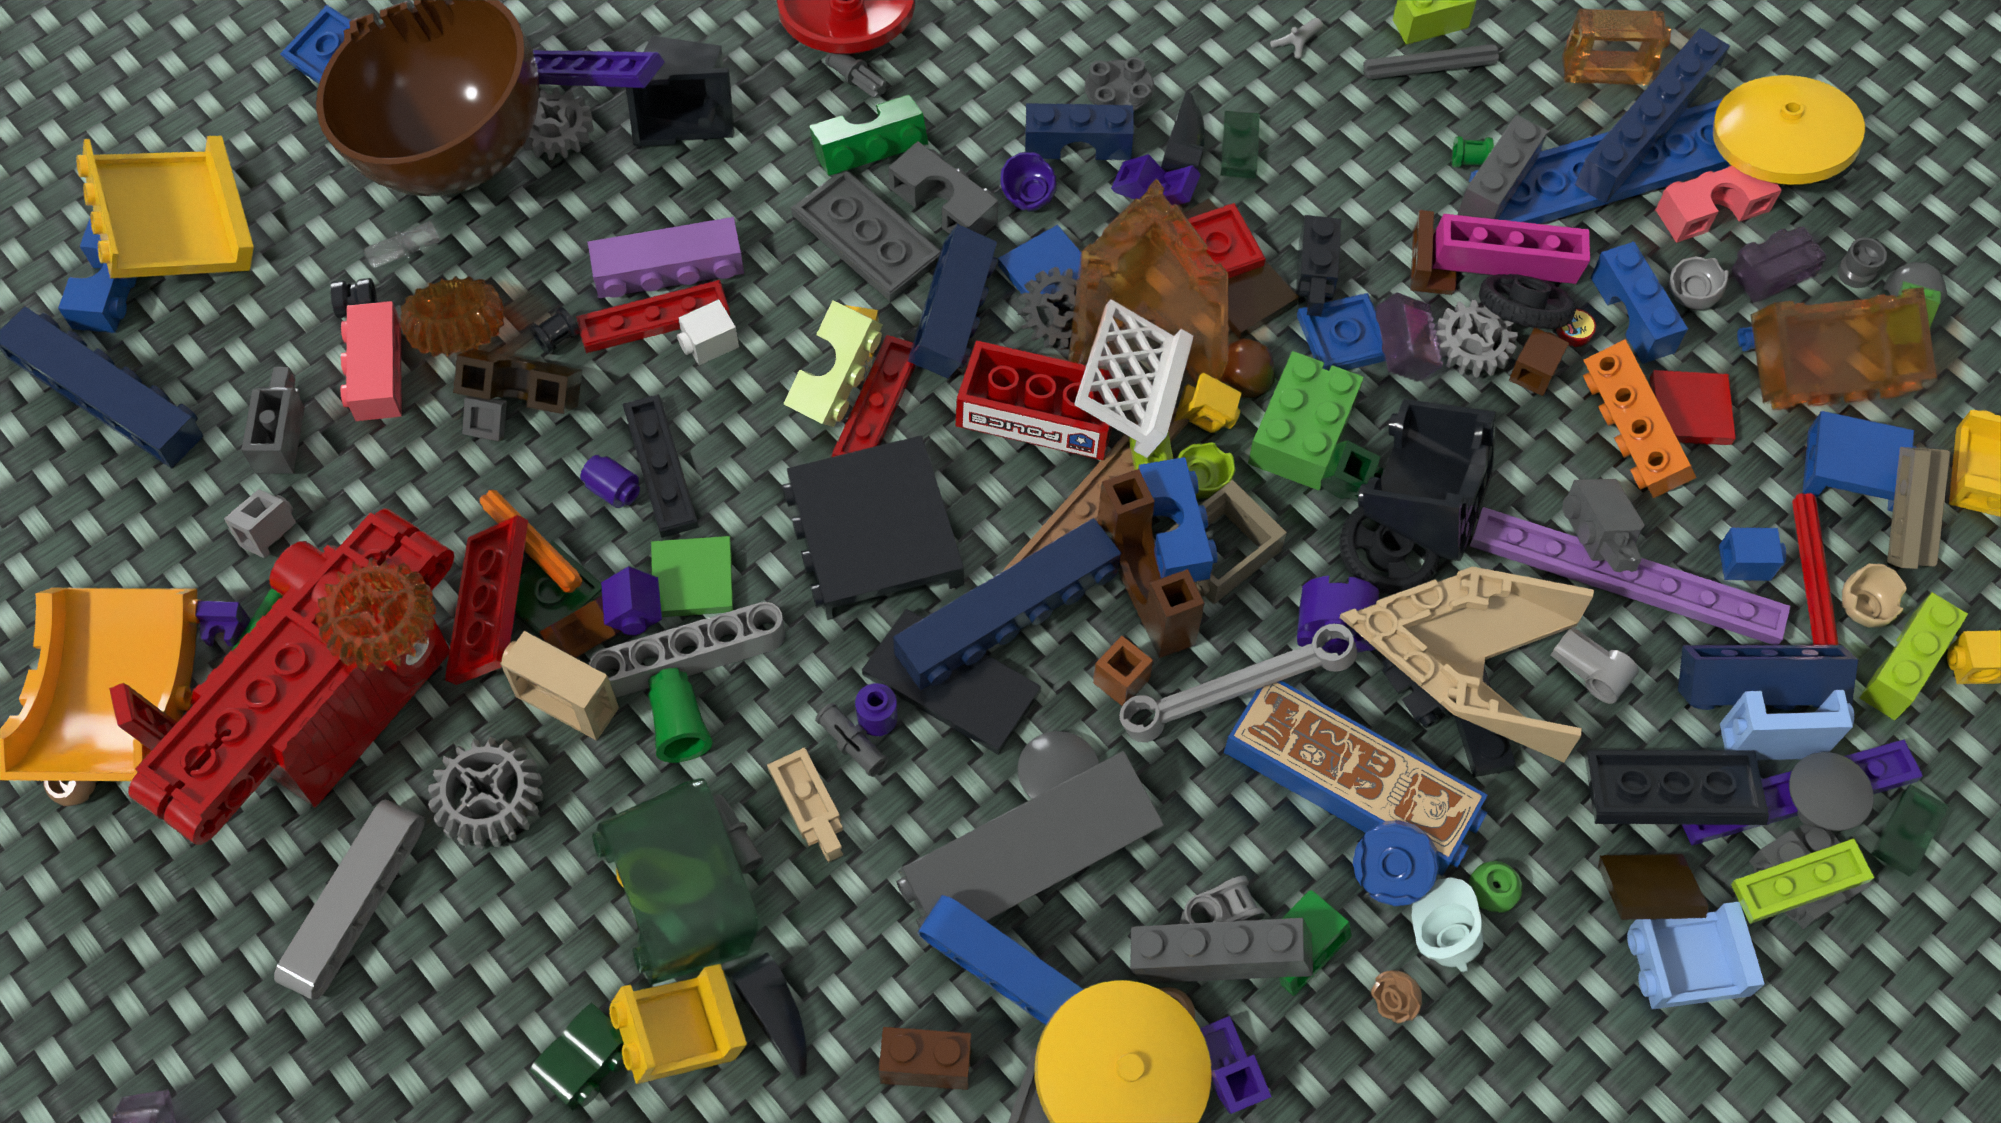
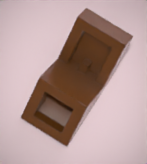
[540,596,621,658]

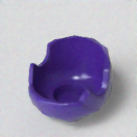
[1001,152,1057,212]

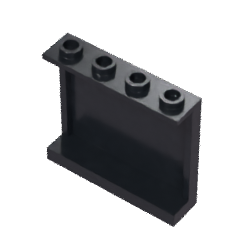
[782,435,964,620]

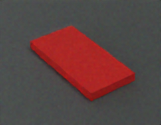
[445,515,528,685]

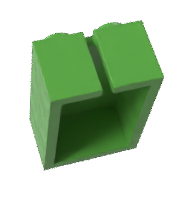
[1248,351,1364,490]

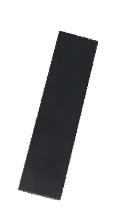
[623,394,699,538]

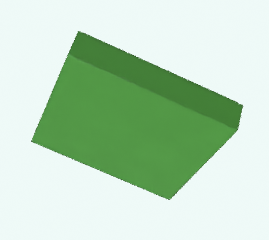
[651,536,734,617]

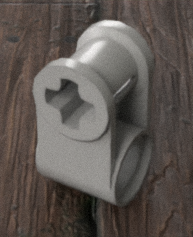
[1179,876,1265,924]

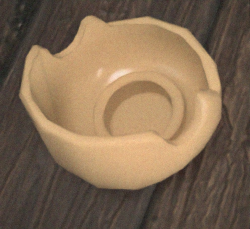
[1842,564,1907,628]

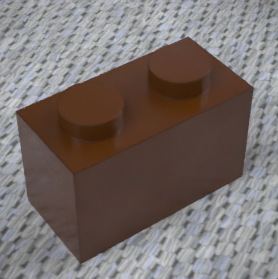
[879,1027,971,1090]

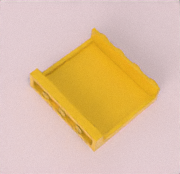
[76,136,254,279]

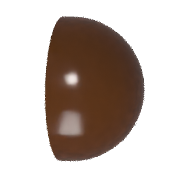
[316,0,540,197]

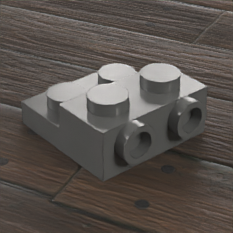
[1749,824,1873,930]

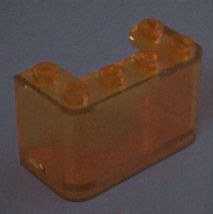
[1750,287,1937,410]

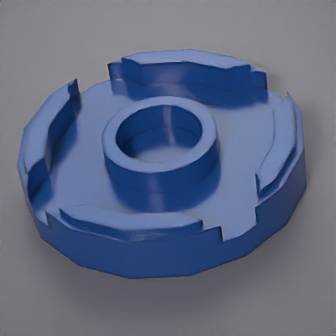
[1353,820,1440,906]

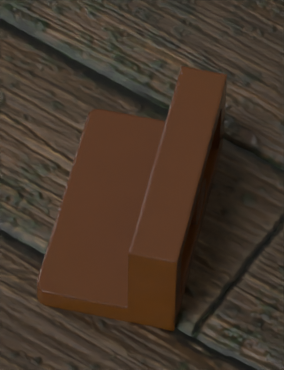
[1410,210,1456,295]

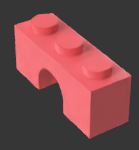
[1656,165,1782,243]

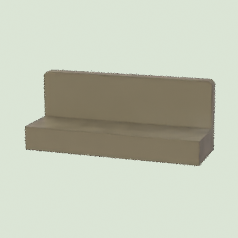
[1887,447,1950,569]

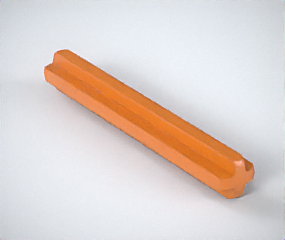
[480,490,582,593]

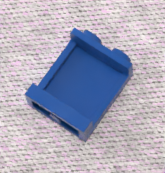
[1802,411,1917,512]

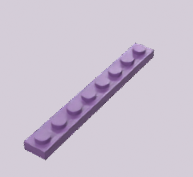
[1470,507,1790,645]

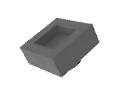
[462,396,507,441]

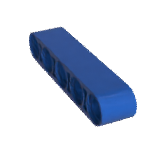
[918,895,1084,1025]

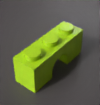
[1859,592,1968,720]

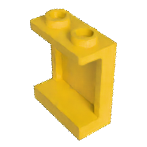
[1949,410,2001,517]
[610,964,747,1084]

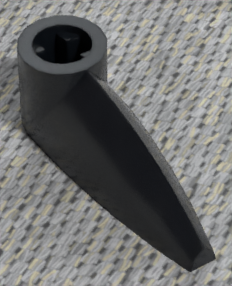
[1161,91,1205,171]
[730,952,807,1081]

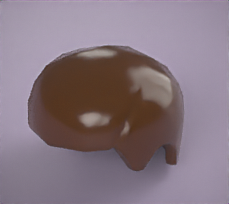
[1217,338,1275,398]

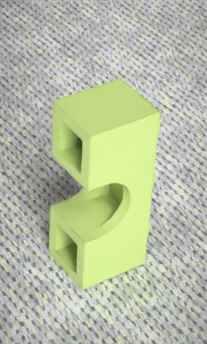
[784,300,883,427]

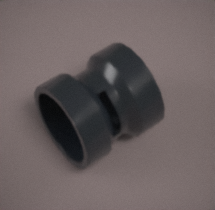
[331,278,377,318]

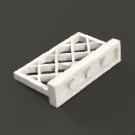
[1074,299,1194,458]

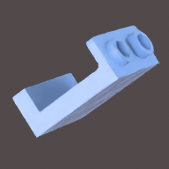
[1720,690,1854,760]
[1627,902,1765,1010]

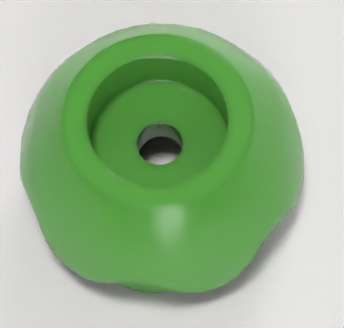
[1469,861,1523,913]

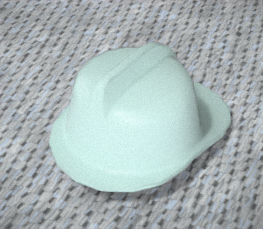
[1412,877,1484,972]

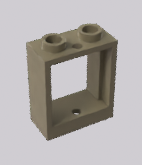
[1166,480,1287,604]

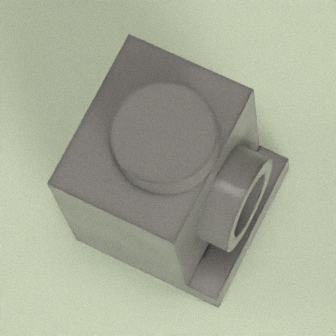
[224,489,296,558]

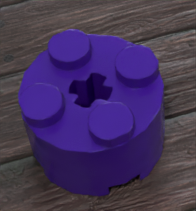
[1297,576,1379,656]

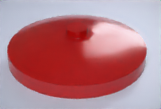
[777,0,915,54]

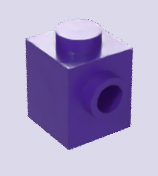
[601,566,662,635]

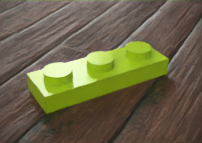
[1731,839,1874,924]

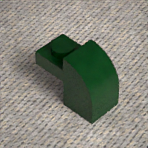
[1321,440,1384,502]

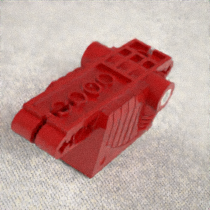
[128,508,455,845]

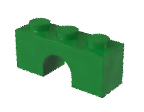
[809,94,928,176]

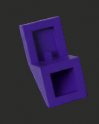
[1111,154,1201,209]
[1200,1016,1272,1114]

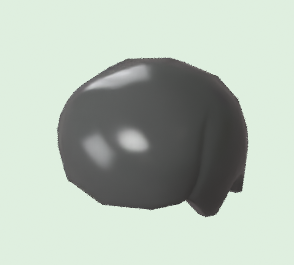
[1883,262,1947,310]

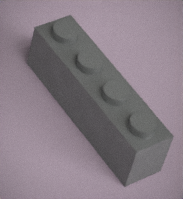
[1130,918,1313,984]

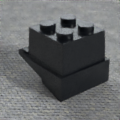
[626,35,735,146]

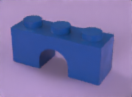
[58,218,137,333]
[1591,242,1688,364]
[1138,457,1218,582]

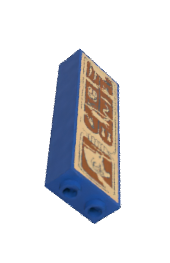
[1224,681,1488,876]

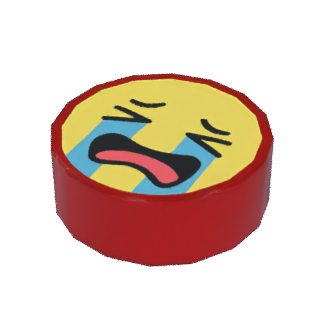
[1556,309,1596,347]

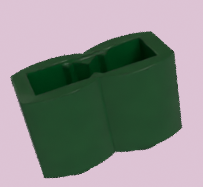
[529,1003,624,1111]

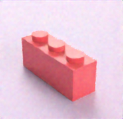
[340,301,402,421]

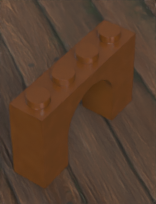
[1097,469,1205,658]

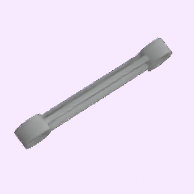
[1120,624,1357,742]

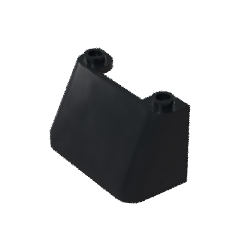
[1358,399,1496,561]

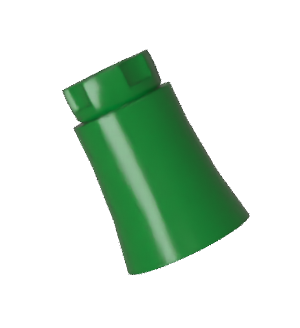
[648,668,713,763]

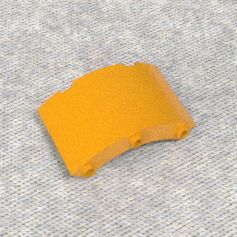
[0,588,201,781]

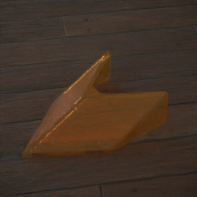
[1068,179,1228,384]

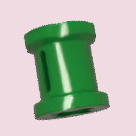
[1452,136,1494,168]

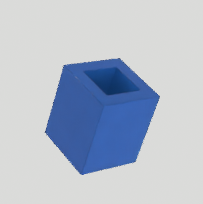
[1719,528,1786,581]

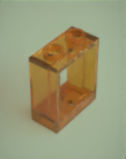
[1562,9,1671,85]

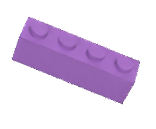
[588,217,744,299]

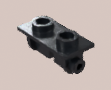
[1381,657,1452,729]

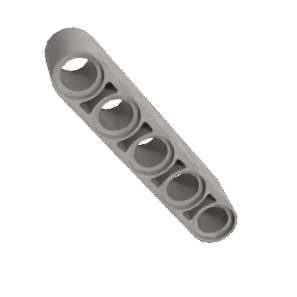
[589,602,785,698]
[274,799,425,1000]

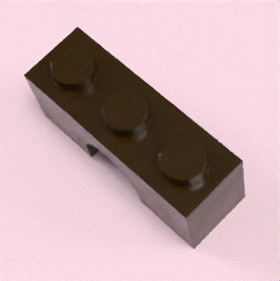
[453,349,582,414]

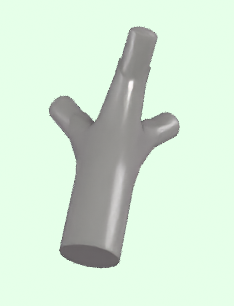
[1270,18,1323,59]

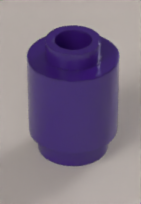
[580,455,640,508]
[855,683,898,736]

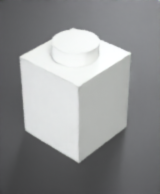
[677,300,739,365]

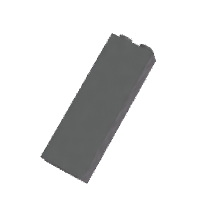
[896,751,1164,929]

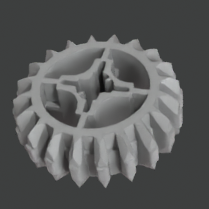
[428,737,543,850]

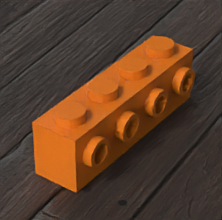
[1583,339,1697,498]

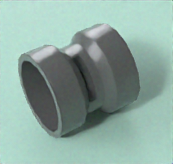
[1837,237,1887,288]

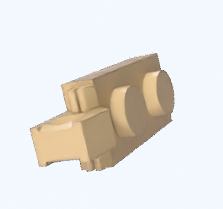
[767,747,843,863]

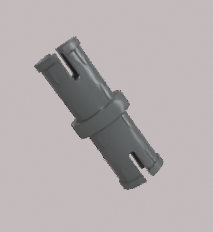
[815,703,889,777]

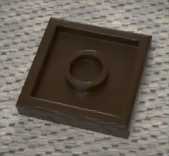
[1598,854,1708,920]

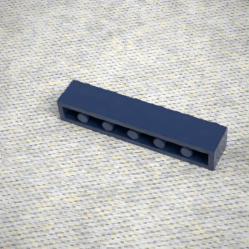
[1575,28,1730,204]
[0,307,203,469]
[893,518,1121,690]

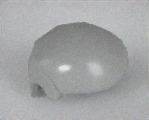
[1668,256,1729,310]

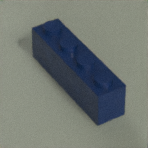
[908,224,997,379]
[1678,645,1858,710]

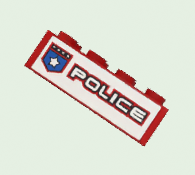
[955,340,1121,460]

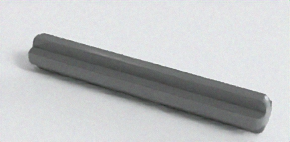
[1363,44,1499,79]

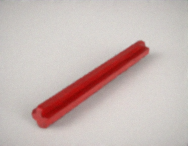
[1792,493,1839,645]

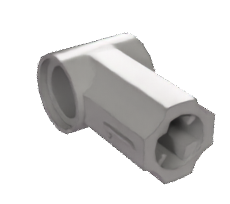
[1550,627,1639,704]

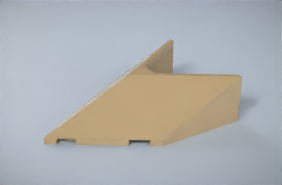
[1340,566,1594,762]

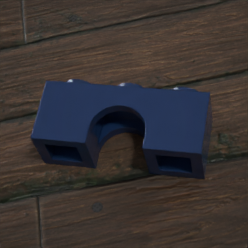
[1025,103,1134,160]

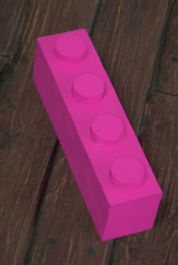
[1432,214,1590,284]

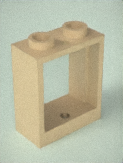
[500,631,619,741]

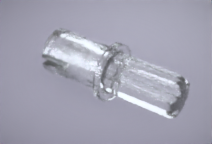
[364,220,440,268]

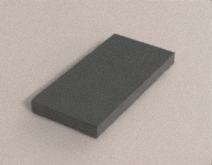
[791,170,941,302]

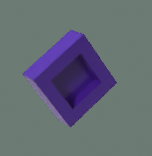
[195,601,250,647]

